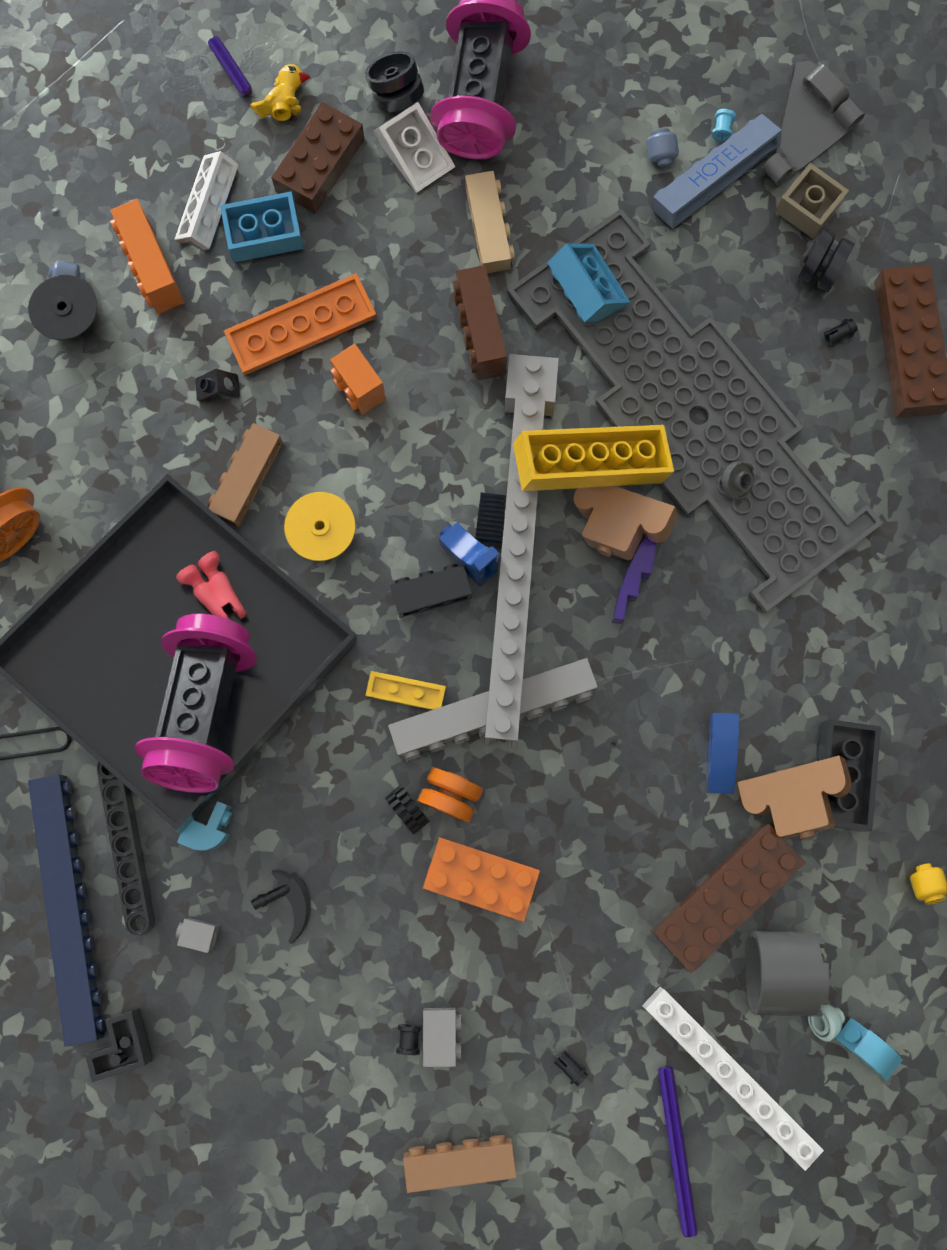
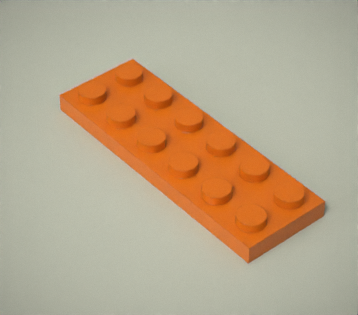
[224,273,377,376]

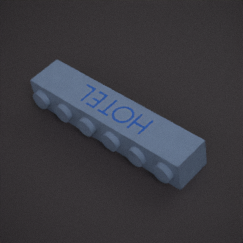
[653,114,782,229]

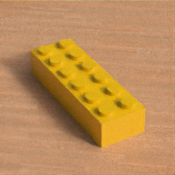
[513,425,674,491]

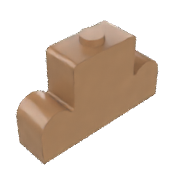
[573,486,679,560]
[737,756,852,840]

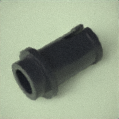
[824,319,858,346]
[554,1050,588,1087]

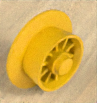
[284,492,355,561]

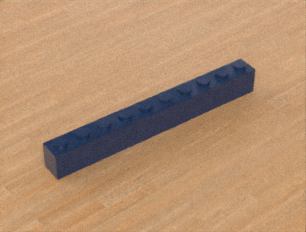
[28,774,106,1047]

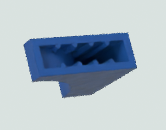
[439,522,499,587]

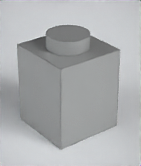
[176,918,220,953]

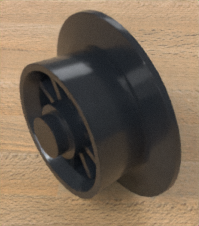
[28,275,98,340]

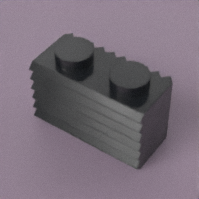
[475,492,507,549]

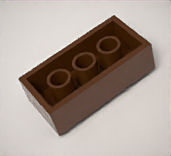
[271,102,365,214]
[452,265,507,381]

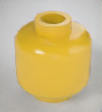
[910,863,947,905]

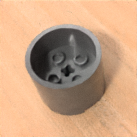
[745,931,829,1017]

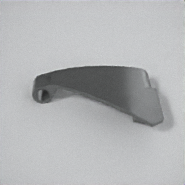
[761,61,865,185]

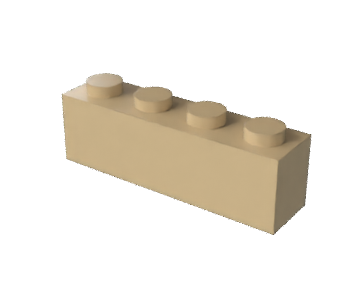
[465,171,515,273]

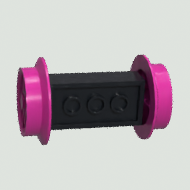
[430,0,531,159]
[135,614,257,793]

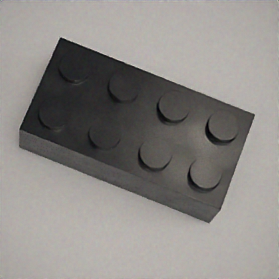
[818,719,881,832]

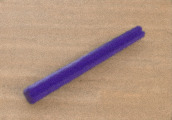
[658,1067,698,1237]

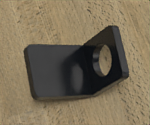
[195,369,240,402]

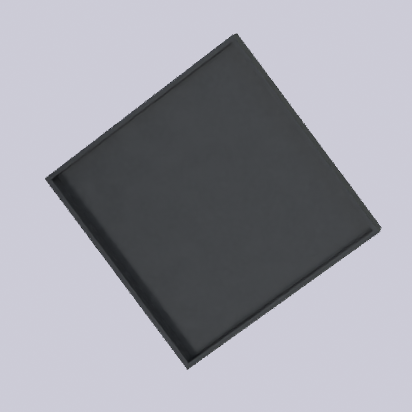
[0,474,357,834]

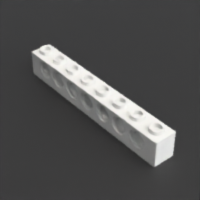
[642,987,824,1171]

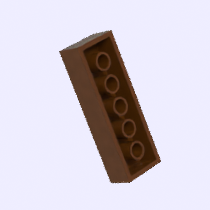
[874,265,947,418]
[650,823,806,973]

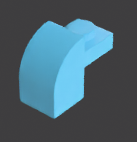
[177,801,232,851]
[835,1018,903,1081]

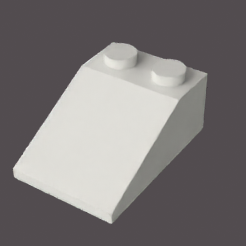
[373,102,455,193]

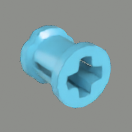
[712,109,737,142]

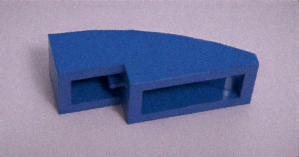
[707,713,739,794]

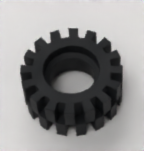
[385,785,430,835]

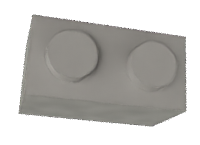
[423,1008,461,1067]

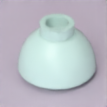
[808,1004,845,1042]

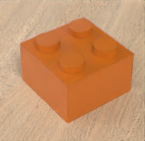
[330,344,386,415]

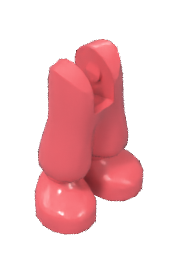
[176,551,247,620]

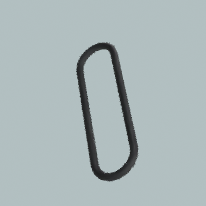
[0,727,71,760]

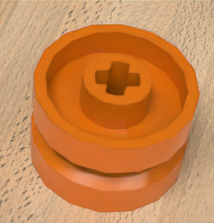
[417,767,484,823]

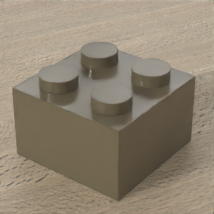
[775,163,849,239]

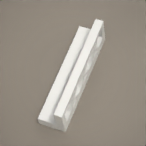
[174,151,239,250]

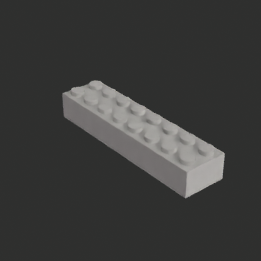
[388,658,598,762]

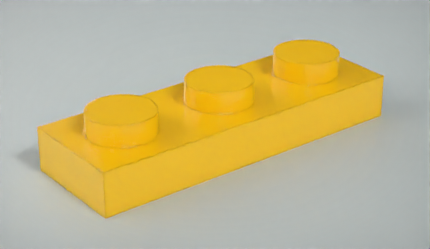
[365,671,446,710]

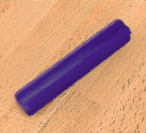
[208,36,252,97]

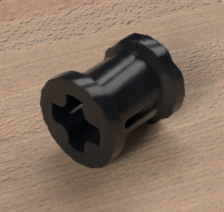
[396,1024,422,1055]

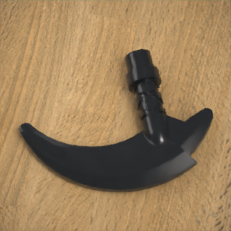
[251,870,310,944]

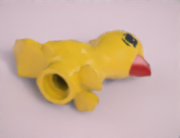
[250,64,310,121]

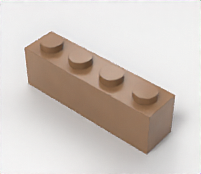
[207,423,283,529]
[403,1135,516,1193]

